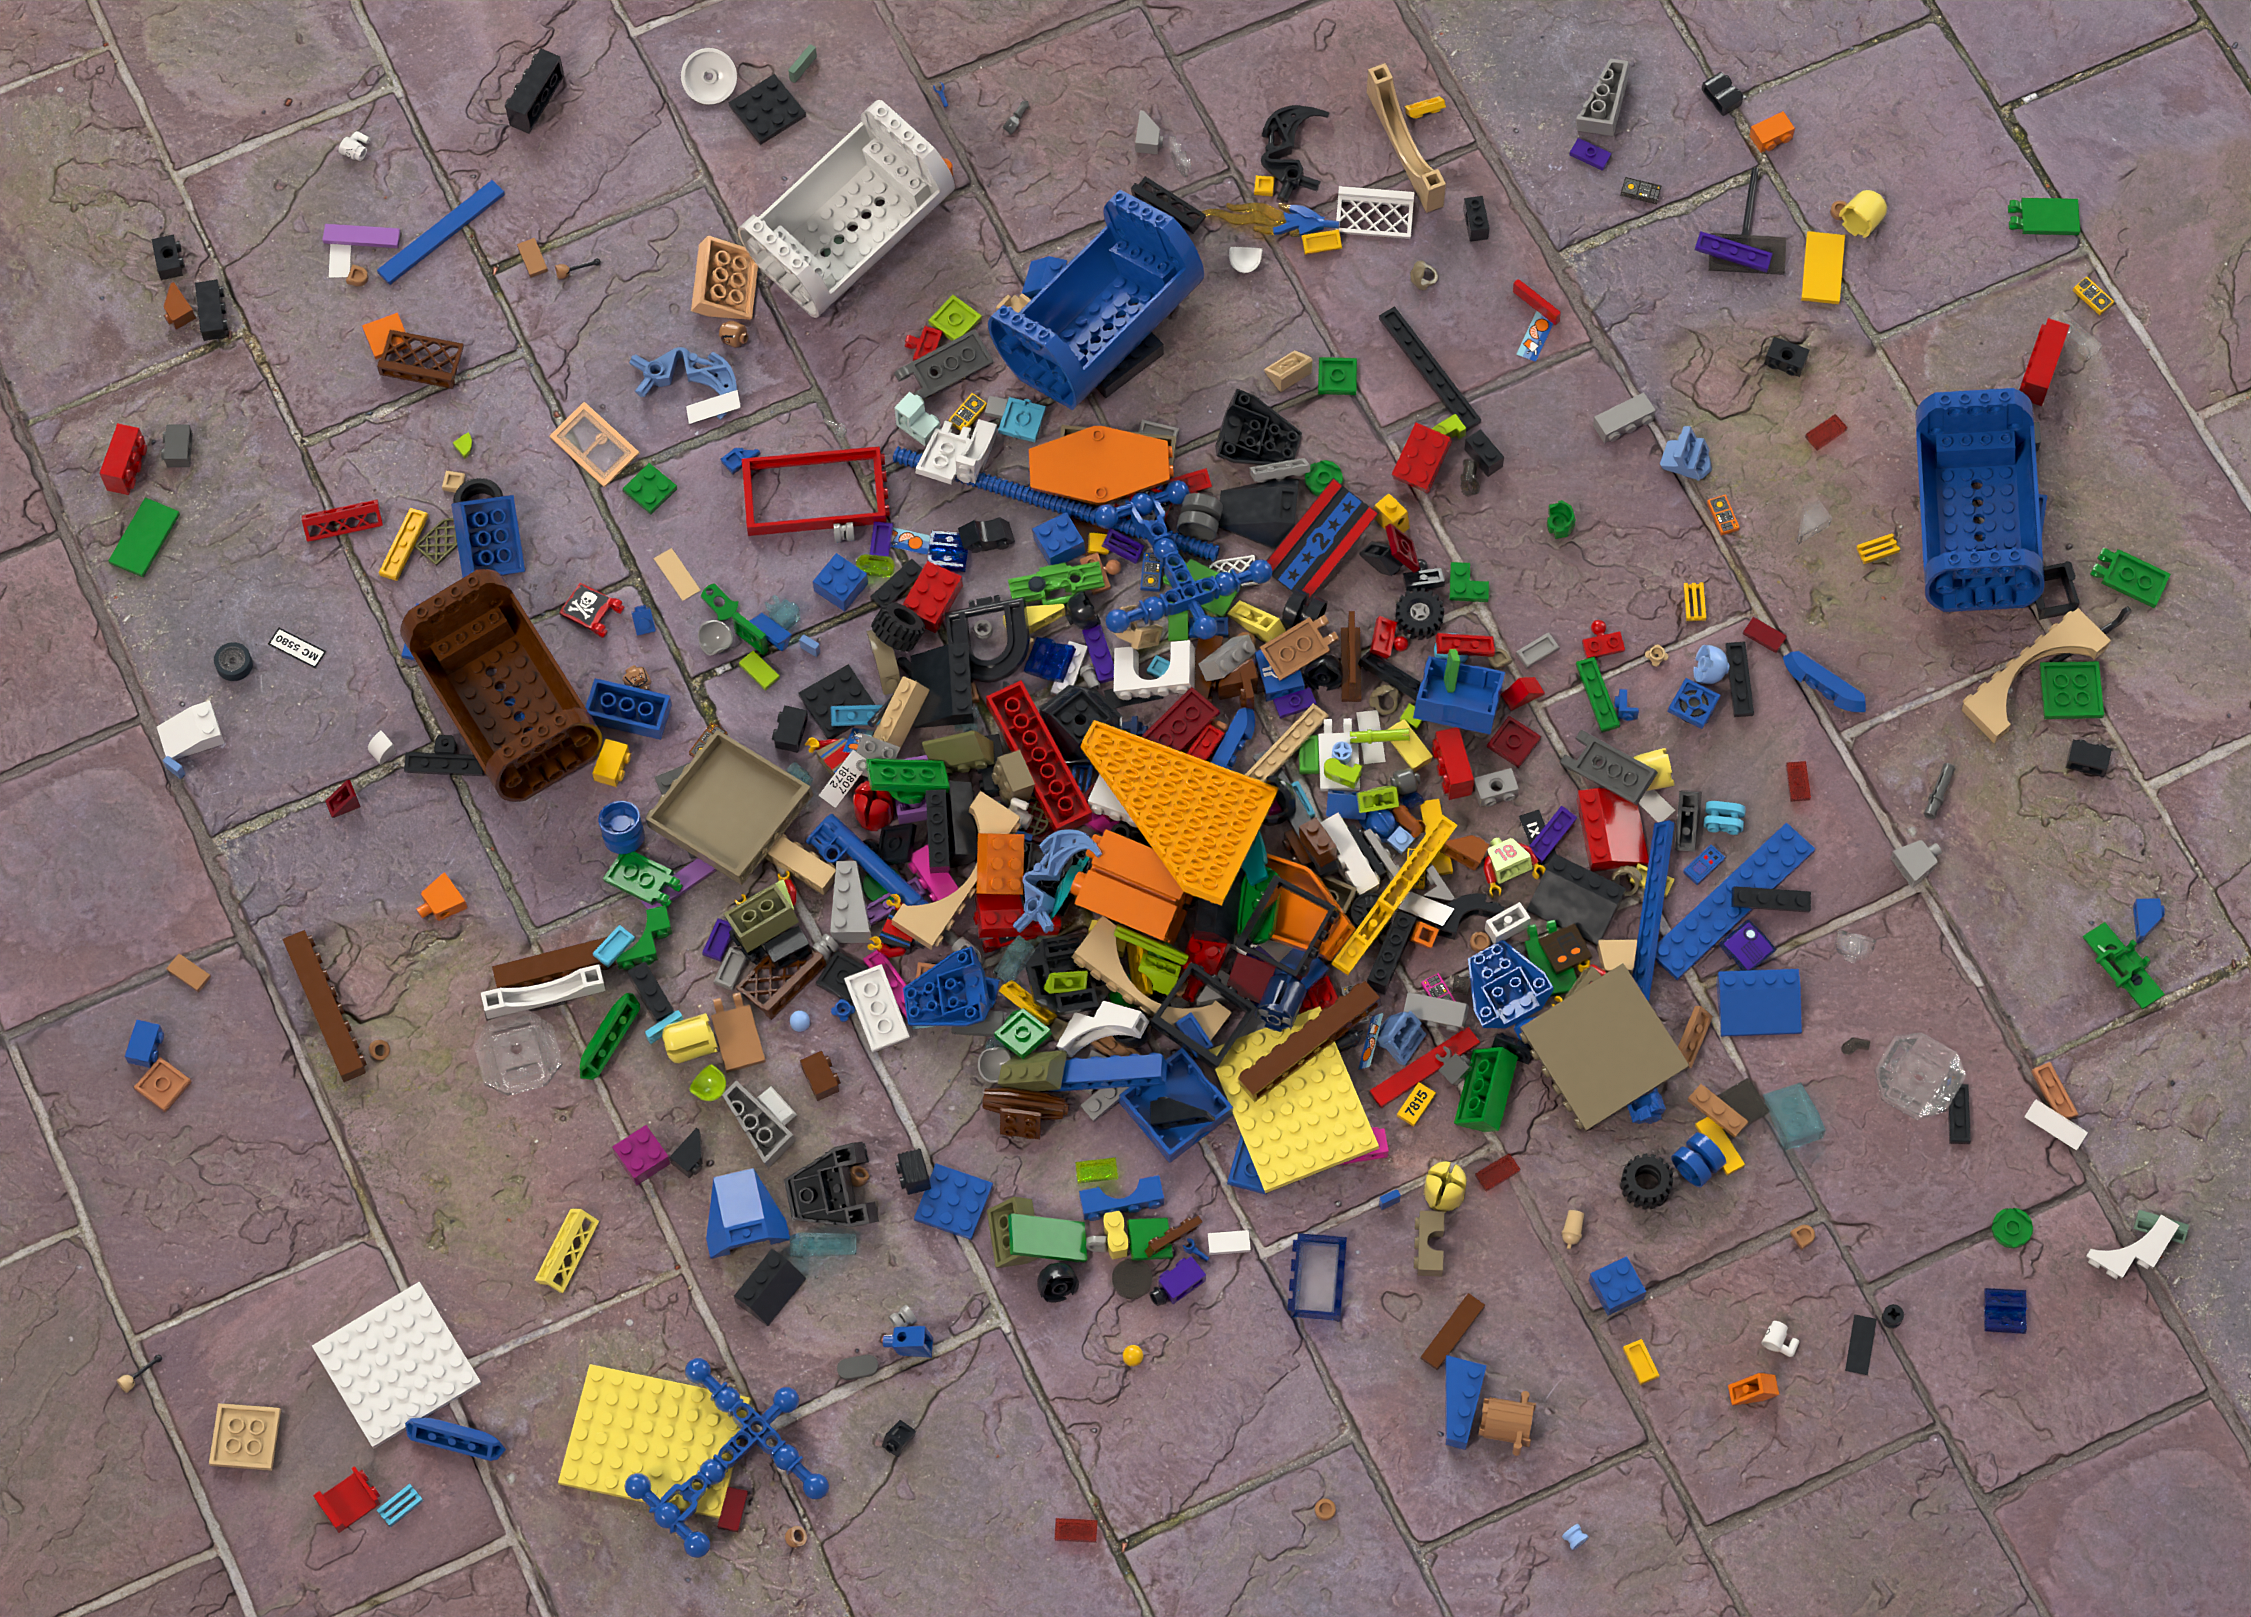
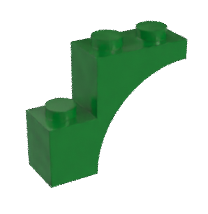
[616,905,672,970]

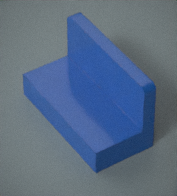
[750,613,792,651]
[1326,789,1366,820]

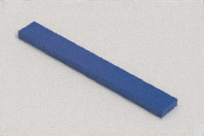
[377,180,505,285]

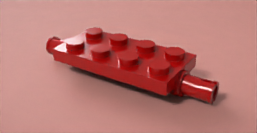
[1178,929,1237,1002]

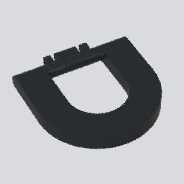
[945,595,1030,683]

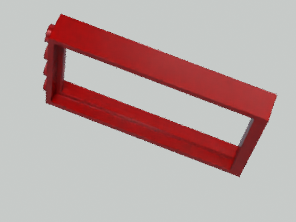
[742,446,890,536]

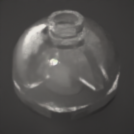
[1835,930,1877,963]

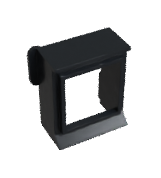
[2035,561,2080,620]

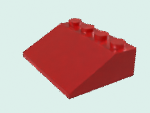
[1576,788,1649,872]
[975,885,1061,938]

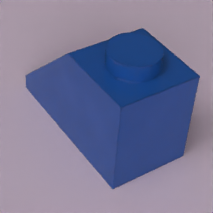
[2133,898,2165,943]

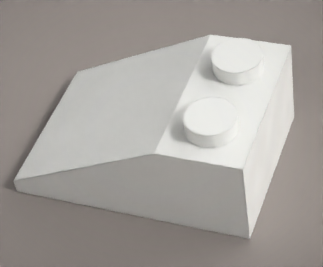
[157,701,224,760]

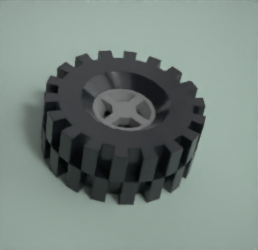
[1395,588,1444,640]

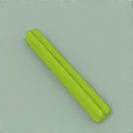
[1114,925,1188,965]

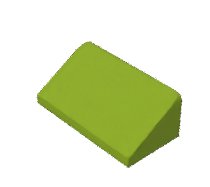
[1044,971,1088,994]

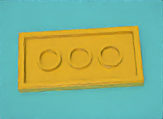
[1801,231,1845,304]

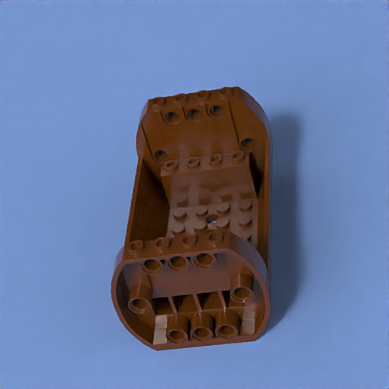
[400,569,602,802]

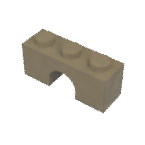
[1414,1211,1444,1277]

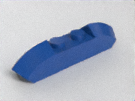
[1783,651,1866,712]
[1210,707,1255,771]
[405,1418,506,1461]

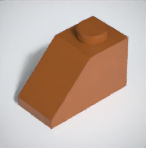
[163,282,196,330]
[1440,835,1490,871]

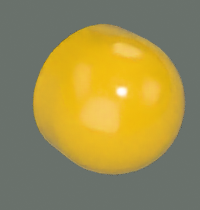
[1123,1345,1143,1366]

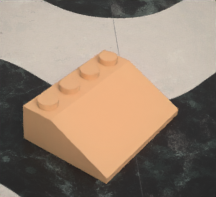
[691,236,758,320]

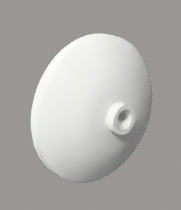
[681,48,737,104]

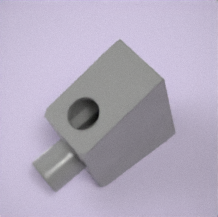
[1890,840,1942,888]

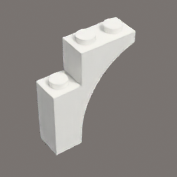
[955,419,997,483]
[1057,1001,1149,1058]
[2086,1215,2179,1280]

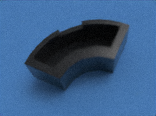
[958,517,1015,553]

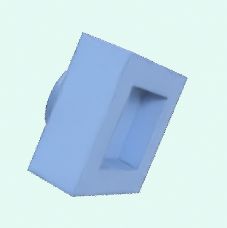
[1386,826,1415,855]

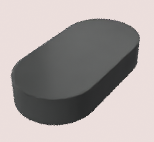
[837,1355,878,1380]

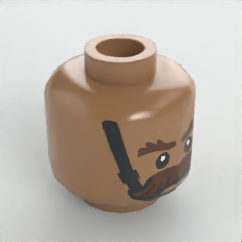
[719,321,749,348]
[623,665,652,690]

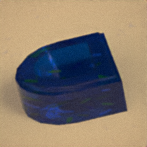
[1401,791,1425,809]

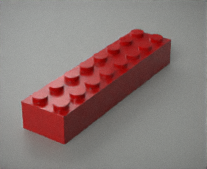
[986,680,1092,833]

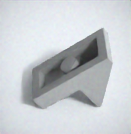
[1424,865,1455,901]

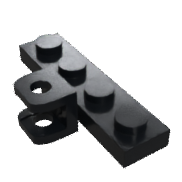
[404,735,484,776]

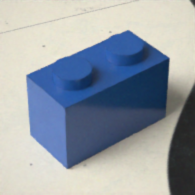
[124,1020,164,1068]

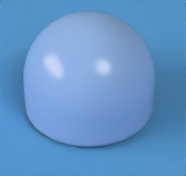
[790,1011,810,1032]

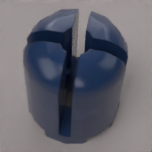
[1255,973,1306,1032]

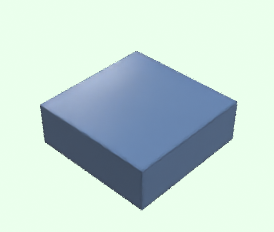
[799,635,820,657]
[163,756,185,779]

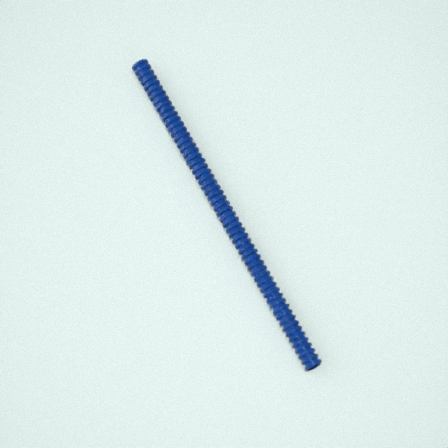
[893,446,1220,562]

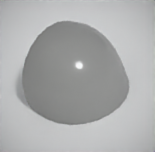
[698,620,733,656]
[978,1047,1012,1083]

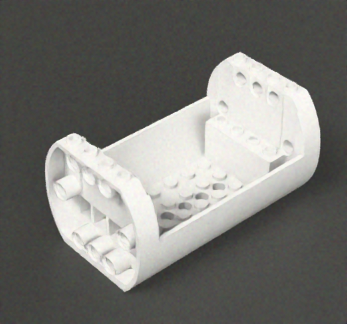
[738,100,955,318]

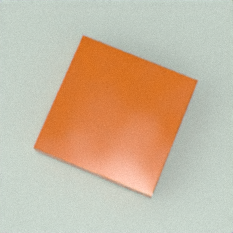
[362,312,411,360]

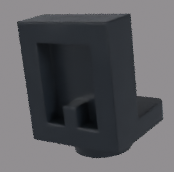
[882,1420,917,1457]

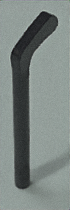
[1721,167,1759,244]
[2049,606,2132,662]
[867,657,912,727]

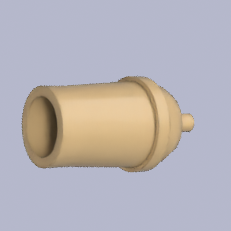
[1561,1210,1584,1249]

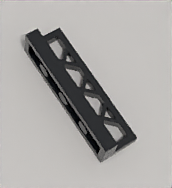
[1131,176,1206,234]

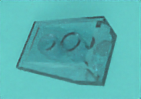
[1763,1083,1826,1150]

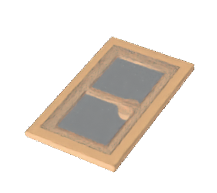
[549,402,640,487]

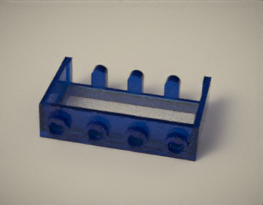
[1287,1233,1347,1322]

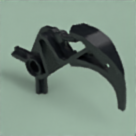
[1261,105,1330,203]

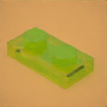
[1075,1157,1118,1184]

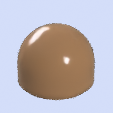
[369,1039,390,1060]
[849,1166,869,1187]
[785,1526,807,1548]

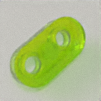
[856,554,895,577]

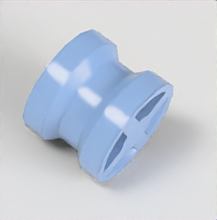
[1332,741,1352,765]
[1562,1524,1589,1550]

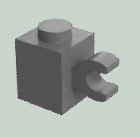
[1435,1046,1473,1086]

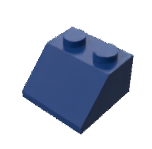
[1022,256,1067,298]

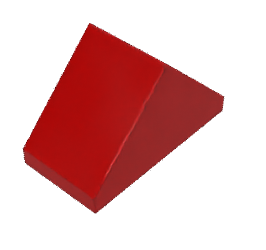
[1501,677,1545,711]

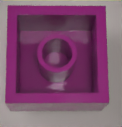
[612,1125,670,1186]

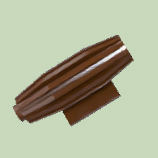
[982,1088,1069,1140]

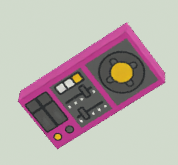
[1421,973,1456,1002]

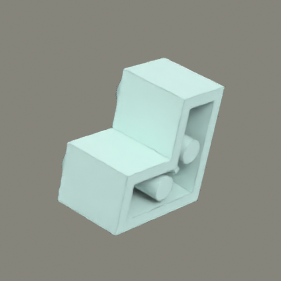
[894,392,940,447]

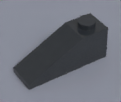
[1675,790,1702,852]
[1150,1097,1215,1130]

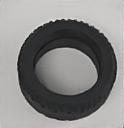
[453,478,503,503]

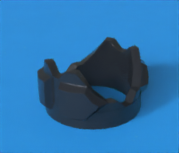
[1263,775,1296,826]

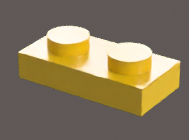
[1404,96,1446,118]

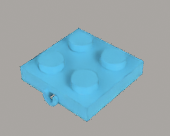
[998,397,1046,443]

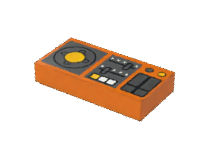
[1707,494,1740,536]

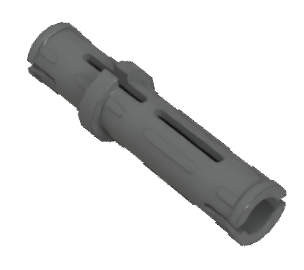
[1923,763,1955,819]

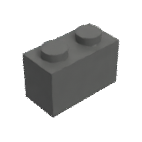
[161,424,193,467]

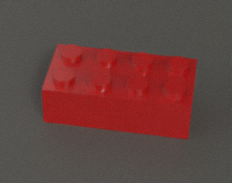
[2019,318,2070,406]

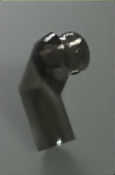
[1841,1037,1870,1055]

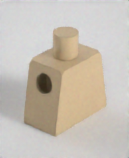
[1597,940,1637,976]

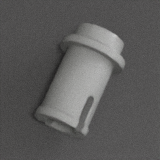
[1080,665,1100,690]

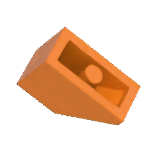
[1728,1373,1779,1405]

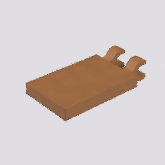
[1260,615,1339,681]
[711,992,766,1073]

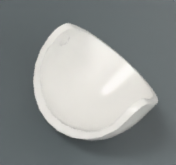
[1229,247,1263,273]

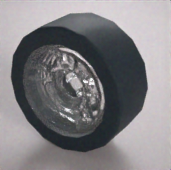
[214,642,253,681]

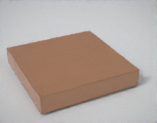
[134,1057,192,1112]

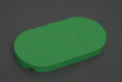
[1236,866,1281,945]

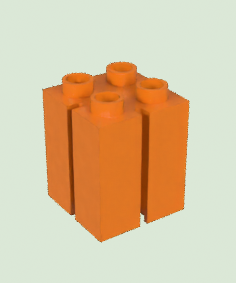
[1070,829,1194,945]

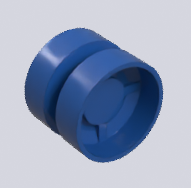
[598,801,645,854]
[1671,1132,1726,1187]

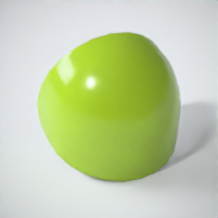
[689,1064,726,1101]

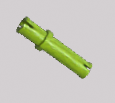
[1350,728,1410,744]

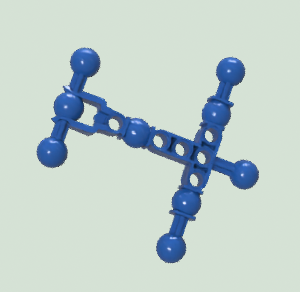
[1094,480,1273,640]
[624,1358,829,1558]

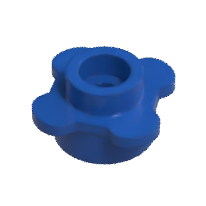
[831,999,855,1022]

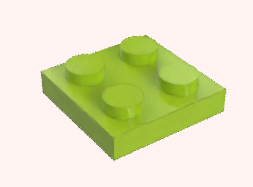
[928,295,982,341]

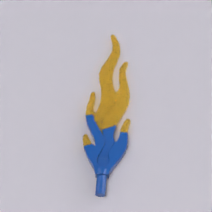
[1201,203,1340,237]

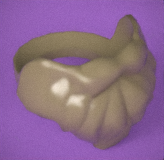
[1410,260,1438,290]
[1369,685,1400,715]
[1610,865,1642,896]

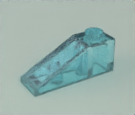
[790,1233,856,1257]

